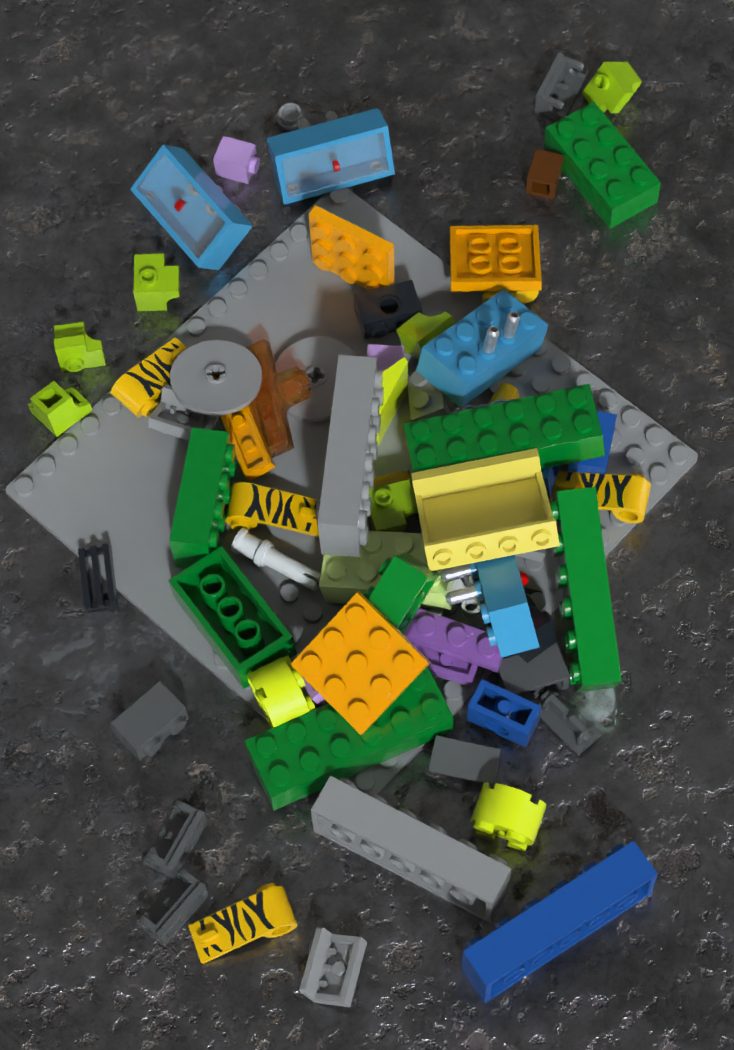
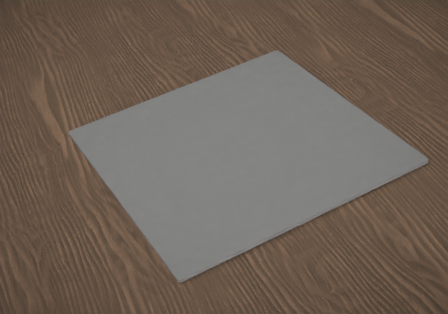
[5,188,698,795]

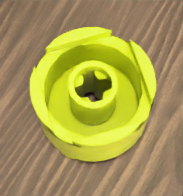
[247,655,316,729]
[470,782,547,851]

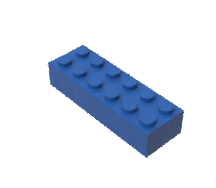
[462,841,658,1004]

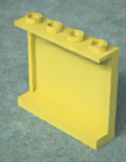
[411,448,560,572]

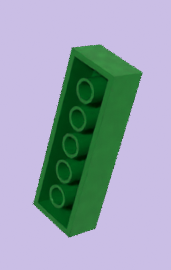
[403,383,605,473]
[549,487,622,692]
[244,666,453,811]

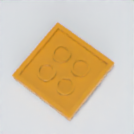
[309,205,394,291]
[450,225,542,292]
[290,592,431,735]

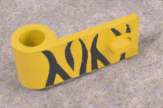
[110,337,187,418]
[551,471,651,524]
[226,482,319,537]
[188,883,297,964]

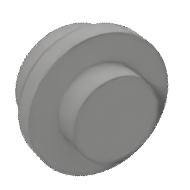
[276,103,305,131]

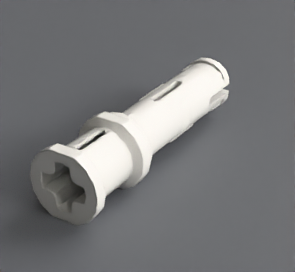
[231,528,321,592]

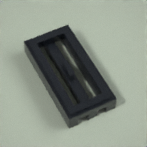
[78,543,118,611]

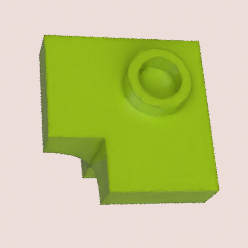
[582,62,642,113]
[133,253,180,311]
[396,311,455,362]
[54,322,106,372]
[28,381,93,437]
[368,479,418,532]

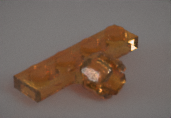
[246,339,312,458]

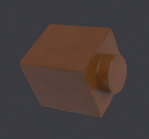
[526,149,564,200]

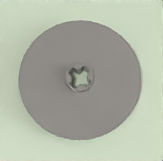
[271,336,356,422]
[170,340,262,416]

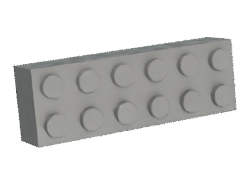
[318,355,384,557]
[311,776,511,923]

